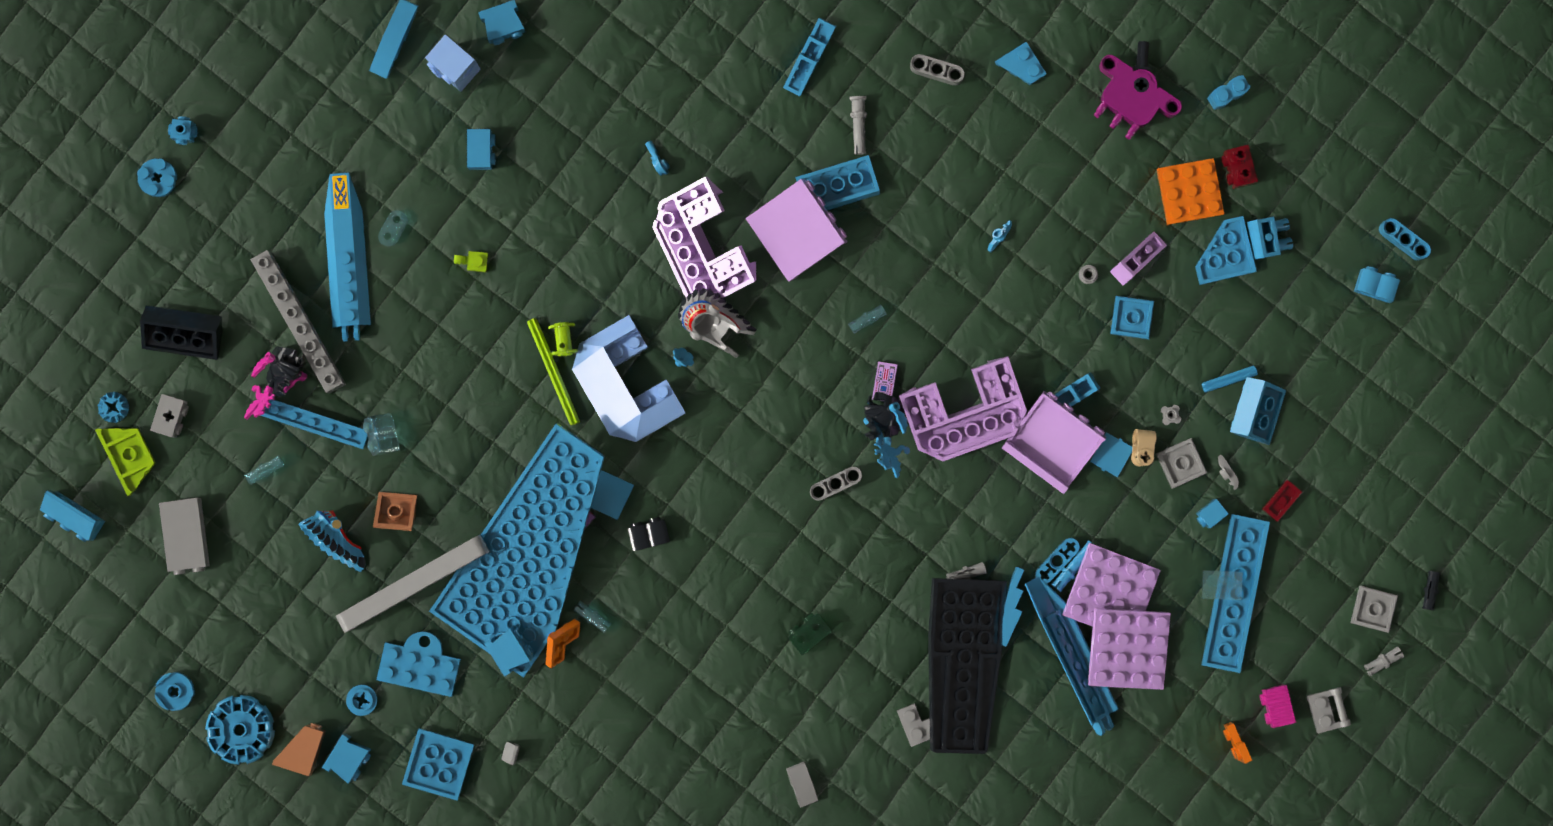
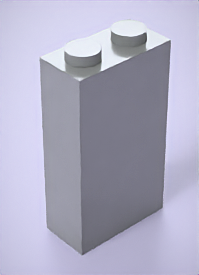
[159,498,210,575]

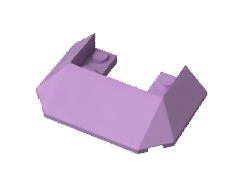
[652,177,756,298]
[899,357,1027,461]

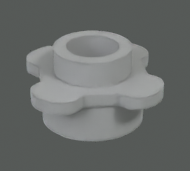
[1161,405,1181,425]

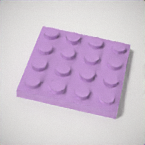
[1062,543,1160,627]
[1088,608,1171,690]

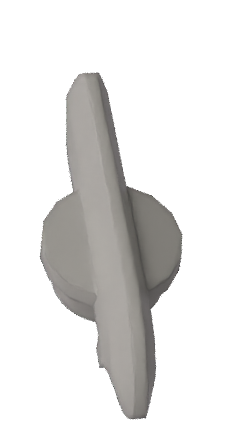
[1218,455,1239,490]

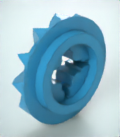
[97,392,129,423]
[346,685,377,716]

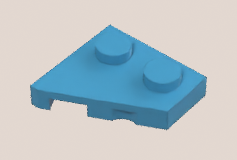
[995,42,1046,85]

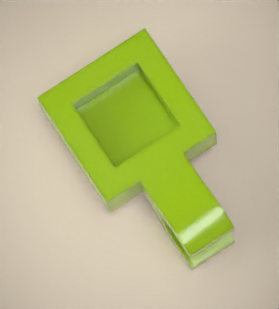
[454,251,488,273]

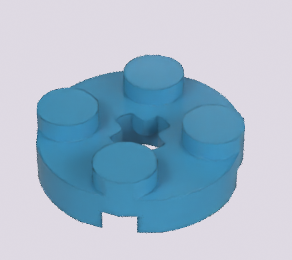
[137,159,177,197]
[155,672,195,711]

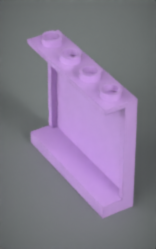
[746,179,847,282]
[1002,391,1106,494]

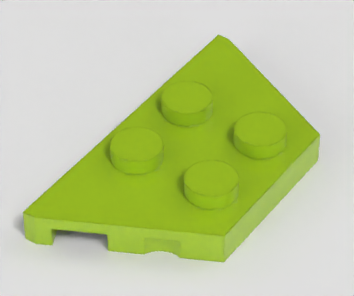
[95,429,156,496]

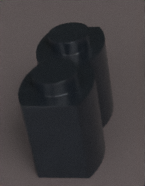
[627,517,670,552]

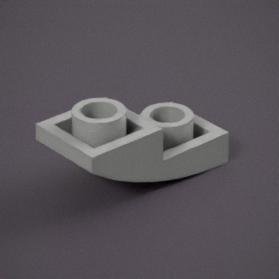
[786,762,818,808]

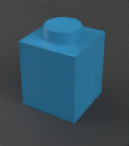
[1196,499,1228,528]

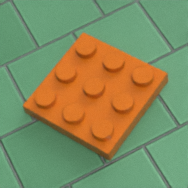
[1157,158,1224,225]

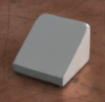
[502,742,520,765]

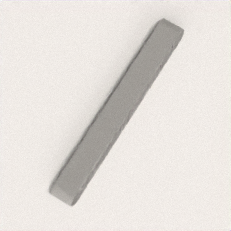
[335,535,490,633]

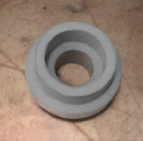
[1079,265,1098,284]

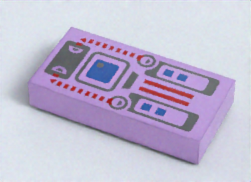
[872,362,897,402]

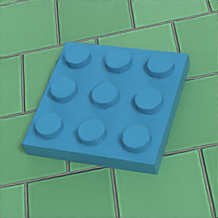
[402,728,475,801]

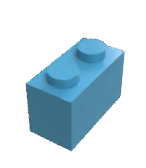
[467,129,496,170]

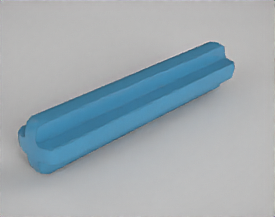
[1202,366,1258,392]

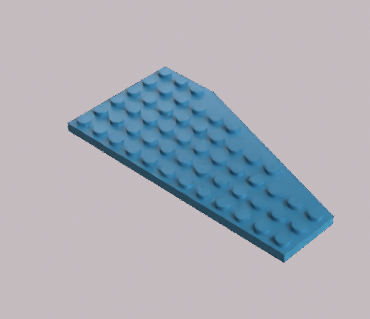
[429,423,605,678]

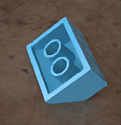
[1230,377,1286,445]
[40,490,105,542]

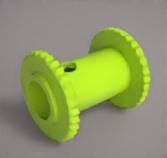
[548,322,578,356]

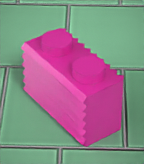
[1260,684,1296,728]

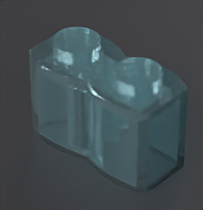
[363,413,399,456]

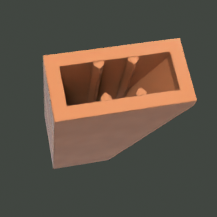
[272,723,326,776]

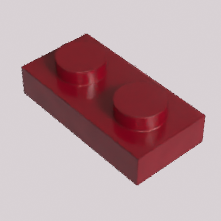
[1262,480,1302,522]

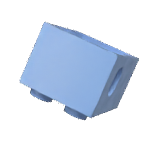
[425,35,481,92]

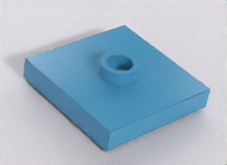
[1110,296,1154,339]

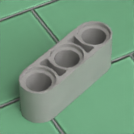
[910,54,964,86]
[810,467,862,501]

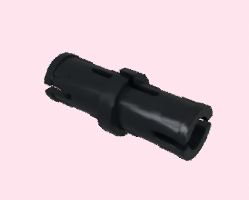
[1422,571,1441,611]

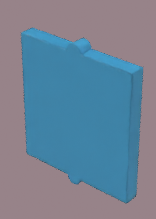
[1090,432,1132,477]

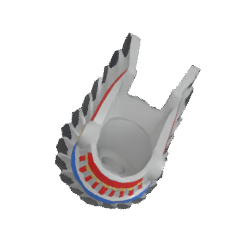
[678,288,757,358]

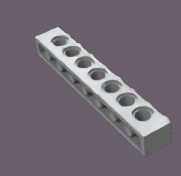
[250,250,346,394]

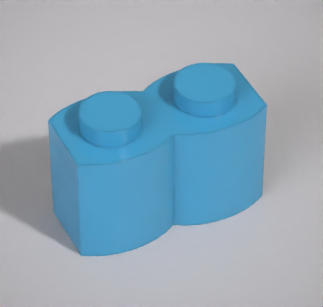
[1207,75,1250,110]
[1354,266,1400,303]

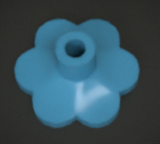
[673,348,694,367]

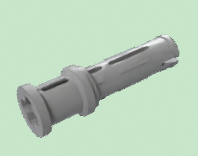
[850,96,867,155]

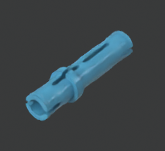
[1051,540,1092,592]

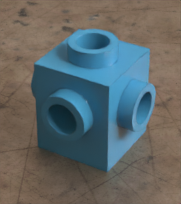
[168,116,197,145]

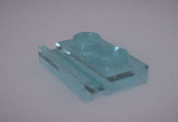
[1202,570,1243,600]

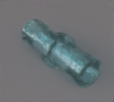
[848,304,887,334]
[245,455,284,485]
[574,601,612,633]

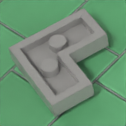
[897,704,930,747]

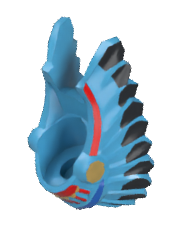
[299,510,366,572]

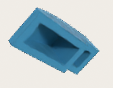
[1055,372,1100,406]

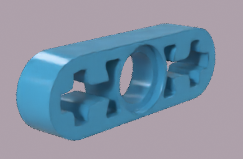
[1035,538,1080,583]

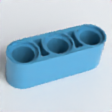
[1379,218,1431,261]

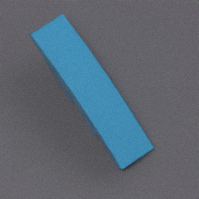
[369,0,419,79]
[783,17,836,96]
[1002,567,1024,647]

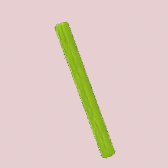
[527,318,580,425]

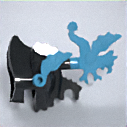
[863,392,910,478]

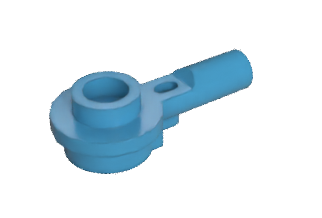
[645,141,670,176]

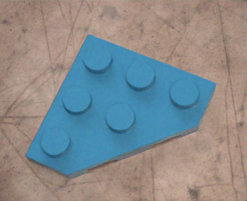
[1195,216,1257,285]

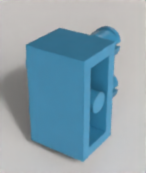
[1247,217,1293,259]

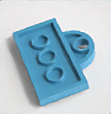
[376,631,461,697]

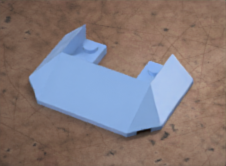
[572,315,686,442]

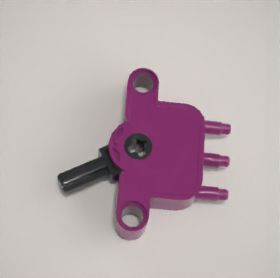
[1094,41,1182,140]

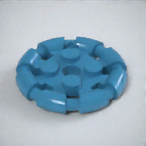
[205,695,275,765]

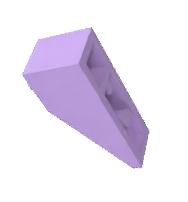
[1110,232,1167,285]

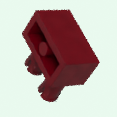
[1222,145,1258,189]

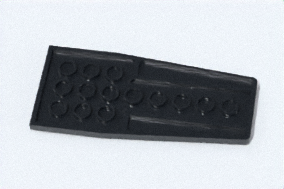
[928,578,1007,754]

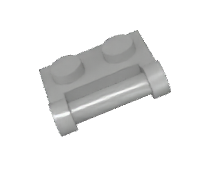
[1307,687,1351,734]

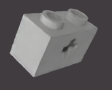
[150,394,189,438]

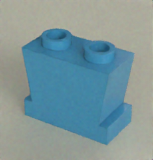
[478,0,526,45]
[484,625,534,677]
[322,733,371,784]

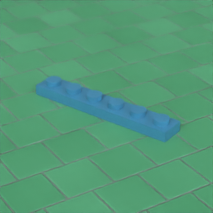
[260,399,370,449]

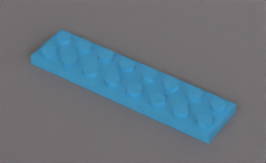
[1201,514,1270,673]

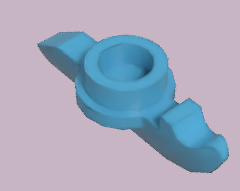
[988,220,1012,253]

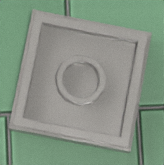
[1156,438,1207,489]
[1350,586,1398,633]

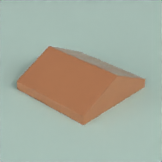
[373,492,417,531]

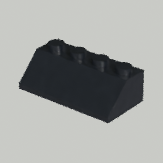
[140,305,222,360]

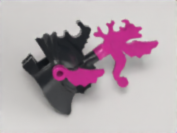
[244,346,307,420]

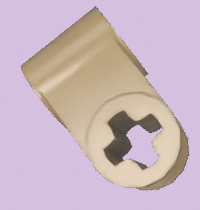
[1131,429,1156,467]

